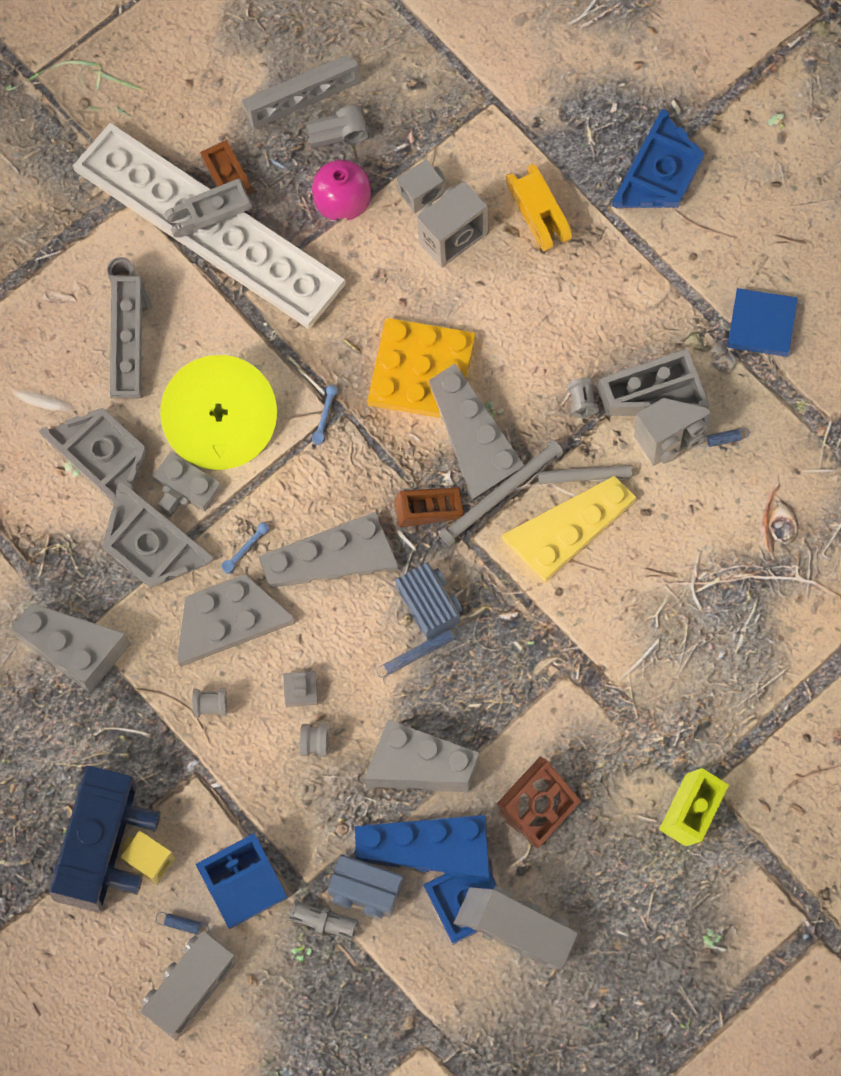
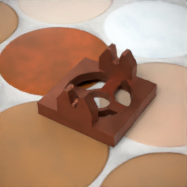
[496,756,581,849]

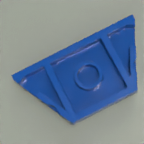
[612,109,704,208]

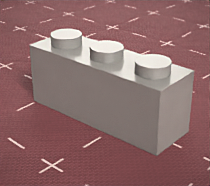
[140,931,238,1041]

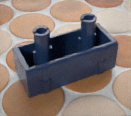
[48,765,161,913]

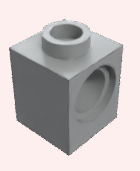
[397,159,446,213]

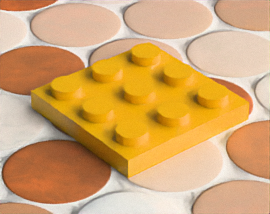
[367,318,476,418]

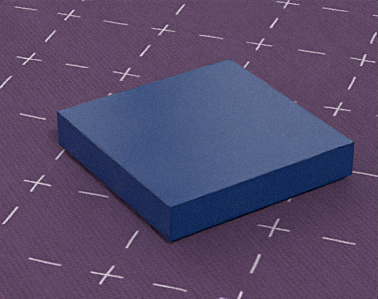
[727,288,797,357]
[423,870,497,945]

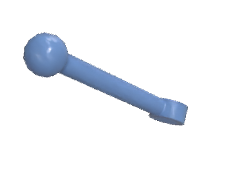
[312,385,338,445]
[222,522,270,574]

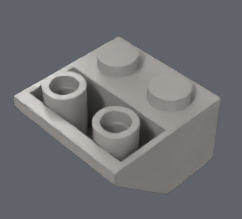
[634,398,711,466]

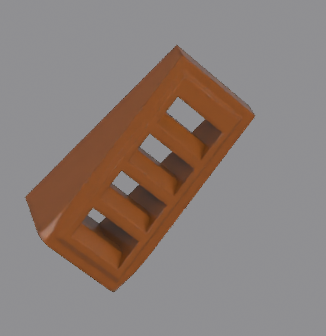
[395,487,464,527]

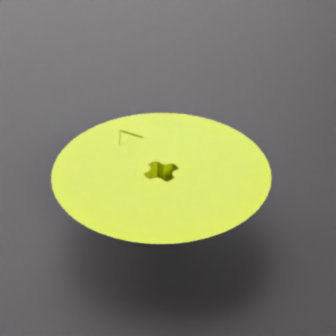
[160,355,277,470]

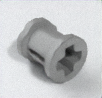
[567,378,599,418]
[192,688,227,718]

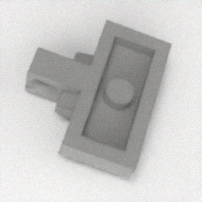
[153,452,222,517]

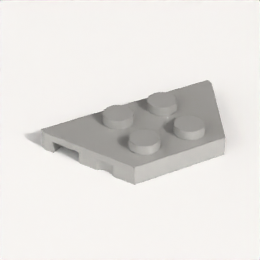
[39,408,147,504]
[102,481,214,589]
[177,574,295,667]

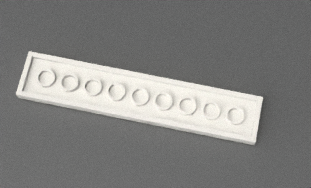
[73,123,346,329]

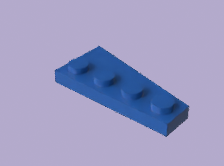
[355,815,490,882]

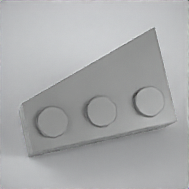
[597,349,710,416]
[11,603,130,693]
[364,720,480,792]

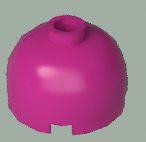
[312,159,371,221]

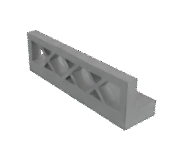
[241,54,361,129]

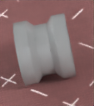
[300,723,329,757]

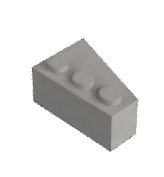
[454,886,578,970]

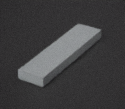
[110,275,142,399]

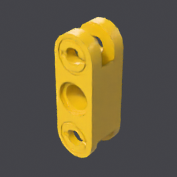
[505,163,572,251]

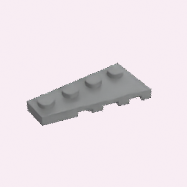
[429,364,524,501]
[258,512,399,588]

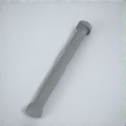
[438,439,564,546]

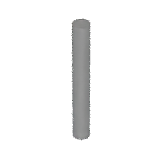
[538,465,632,484]

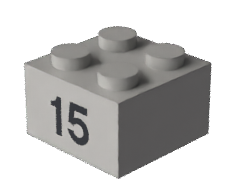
[417,181,488,268]

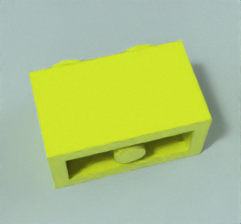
[659,768,729,846]

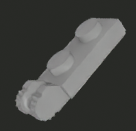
[164,179,252,238]

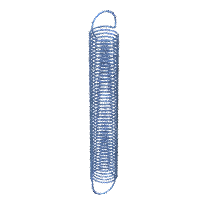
[377,626,460,678]

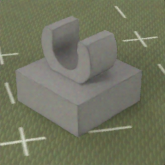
[283,671,318,708]

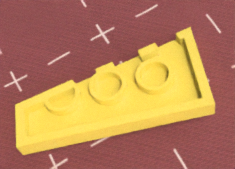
[502,476,636,582]

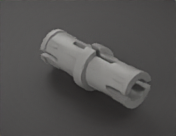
[289,900,358,941]

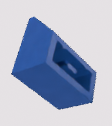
[195,833,288,929]

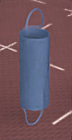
[699,429,750,447]
[156,912,209,935]

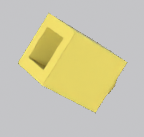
[120,830,175,886]

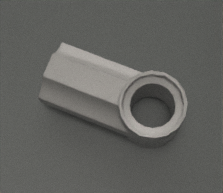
[305,105,368,149]

